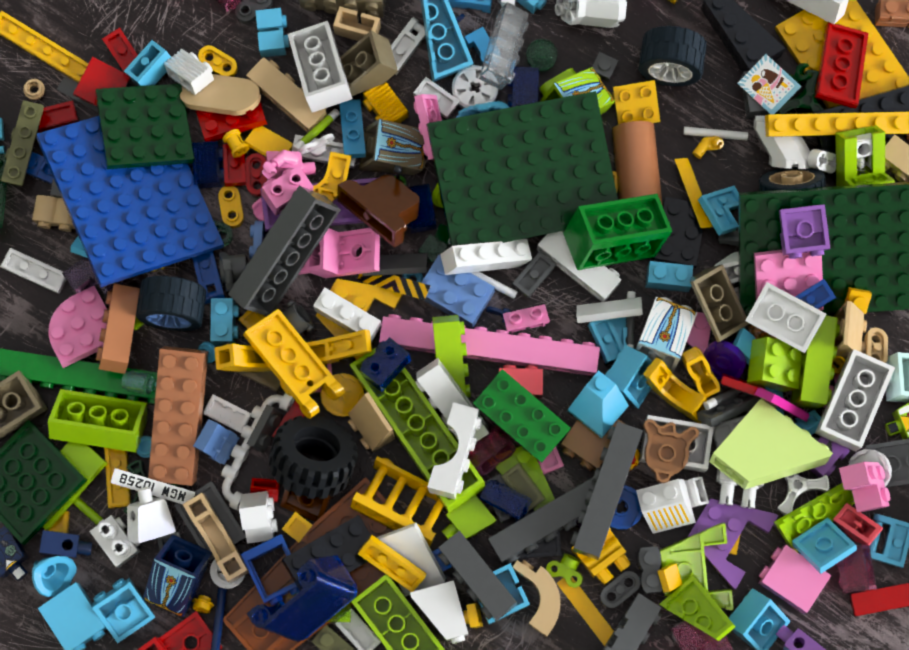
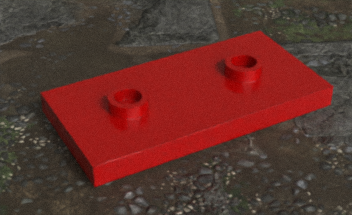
[815,22,868,109]

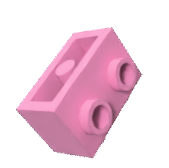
[261,166,313,216]

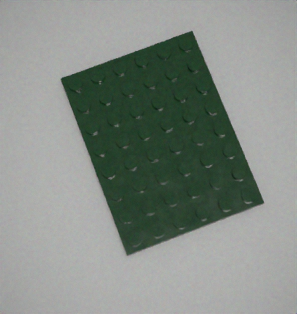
[426,91,618,246]
[739,182,909,317]

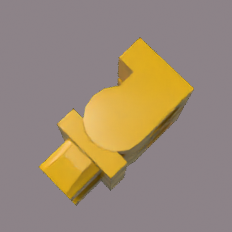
[571,528,631,585]

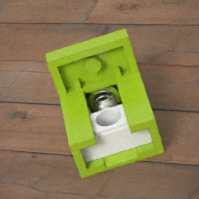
[835,125,895,186]

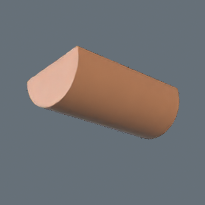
[612,121,663,206]

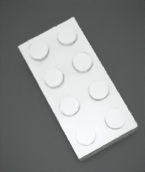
[288,20,353,113]
[815,349,895,452]

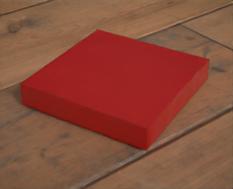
[73,57,130,107]

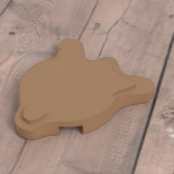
[643,419,699,483]

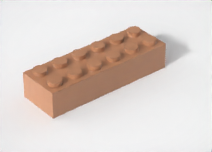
[148,346,208,486]

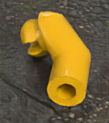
[692,136,724,159]

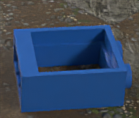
[241,534,300,606]

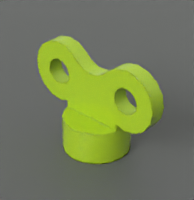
[546,553,583,588]

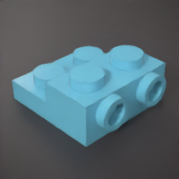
[92,578,155,643]

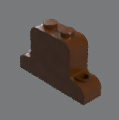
[337,175,420,248]

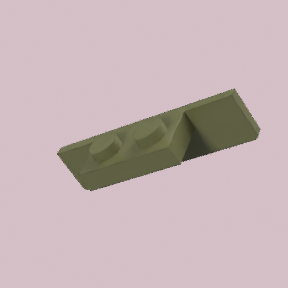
[1,100,44,186]

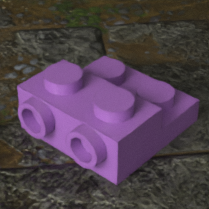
[779,204,831,259]

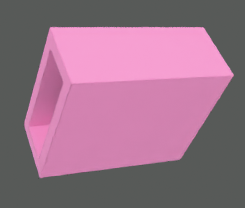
[759,545,831,614]

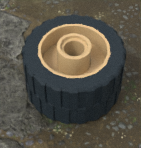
[759,167,826,191]

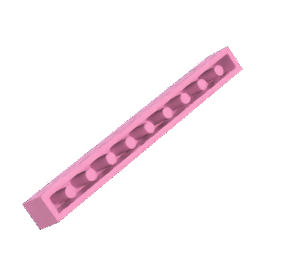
[379,314,600,376]

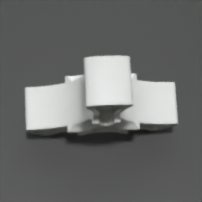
[777,474,829,515]

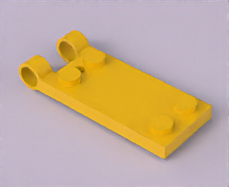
[243,309,345,419]

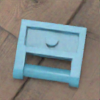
[863,514,909,568]

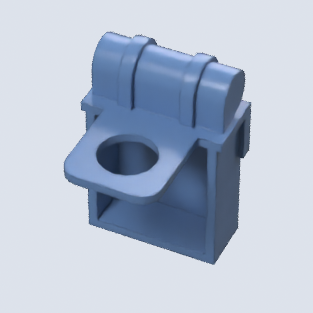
[193,419,240,465]

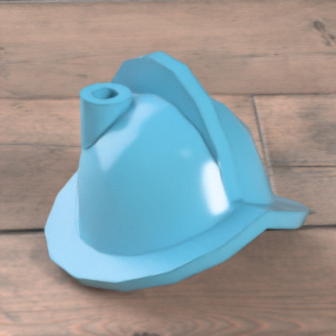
[32,556,77,597]

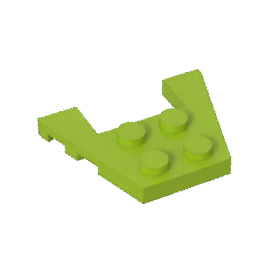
[660,522,734,611]

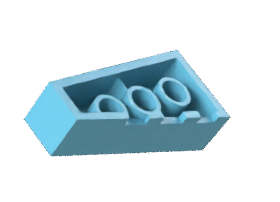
[420,0,474,82]

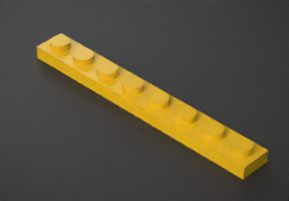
[765,112,909,137]

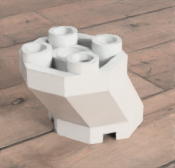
[555,0,627,28]
[753,115,810,169]

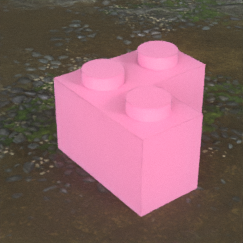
[839,462,890,512]

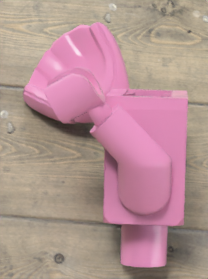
[252,150,316,221]

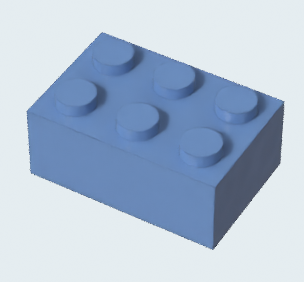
[421,255,495,329]

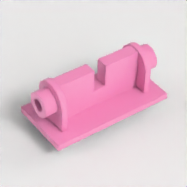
[503,304,550,334]

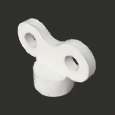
[299,134,335,157]

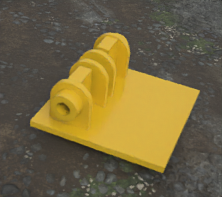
[612,80,660,125]

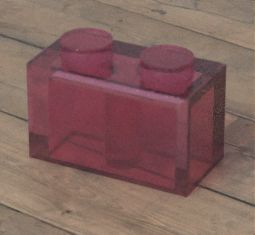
[836,545,877,594]

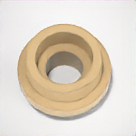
[23,79,45,100]

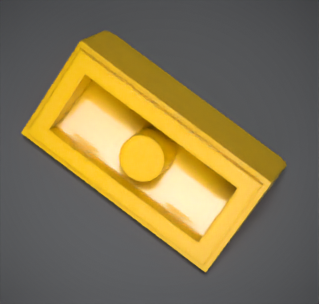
[244,126,293,157]

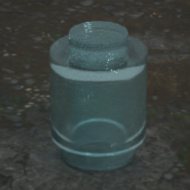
[122,370,157,395]

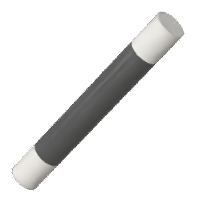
[626,291,636,349]
[703,380,747,410]

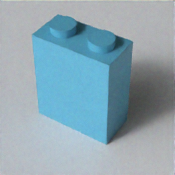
[38,582,107,650]

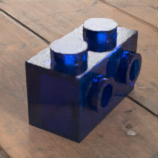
[360,337,411,392]

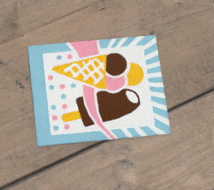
[737,54,802,114]

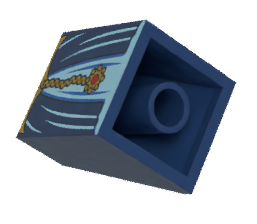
[143,535,212,617]

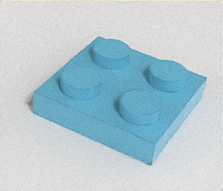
[792,517,857,574]

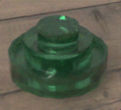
[526,39,558,71]

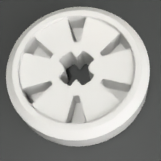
[452,65,498,109]

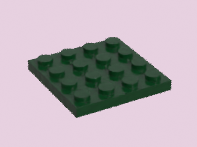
[95,84,194,169]
[0,420,87,545]

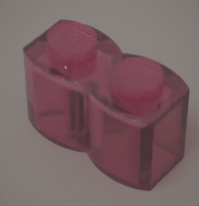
[468,426,516,476]

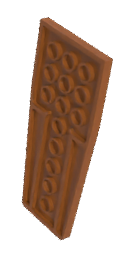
[223,477,398,650]

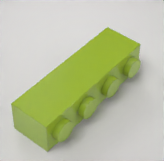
[432,315,471,398]

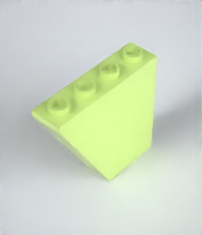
[709,398,833,490]

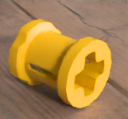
[222,129,250,158]

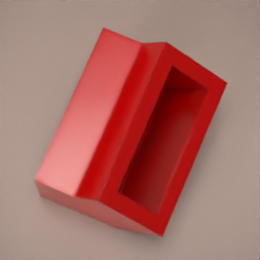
[250,478,280,503]

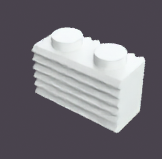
[164,49,214,95]

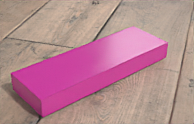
[754,387,810,422]

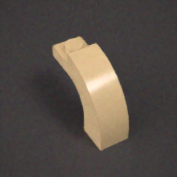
[513,560,560,637]

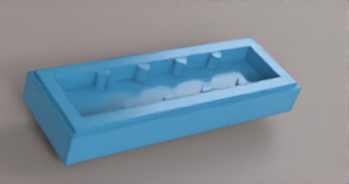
[339,99,366,158]

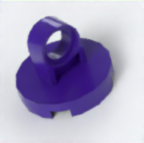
[703,338,746,379]

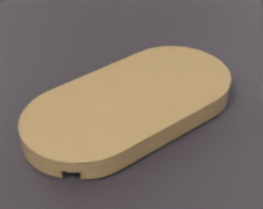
[179,74,261,116]

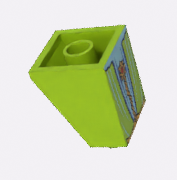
[540,67,615,115]

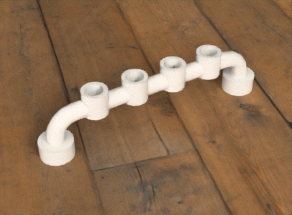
[221,393,295,511]

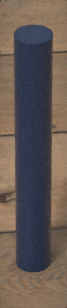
[211,588,227,650]

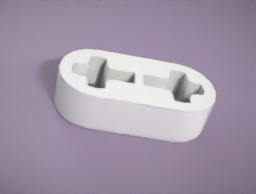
[807,149,836,173]

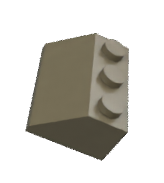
[690,264,749,342]
[0,370,48,440]

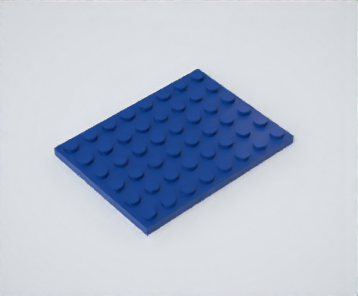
[36,116,224,287]

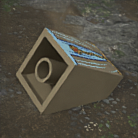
[359,119,426,175]

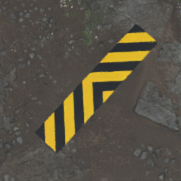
[357,274,431,301]

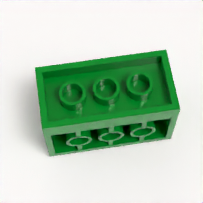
[563,194,672,270]
[472,369,571,463]

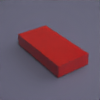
[38,100,79,132]
[720,373,766,397]

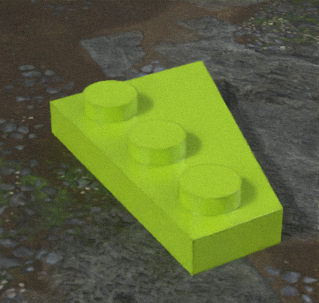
[659,575,736,641]

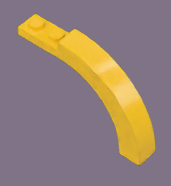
[214,329,372,372]

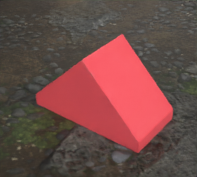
[833,503,883,546]

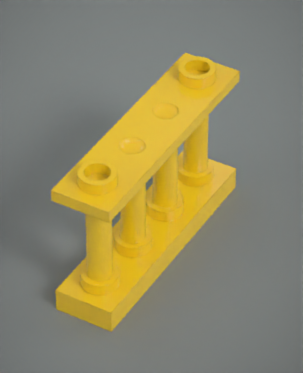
[351,456,444,547]

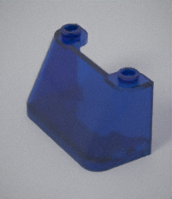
[246,555,358,641]

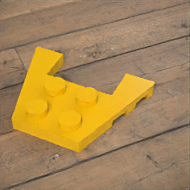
[315,279,403,360]

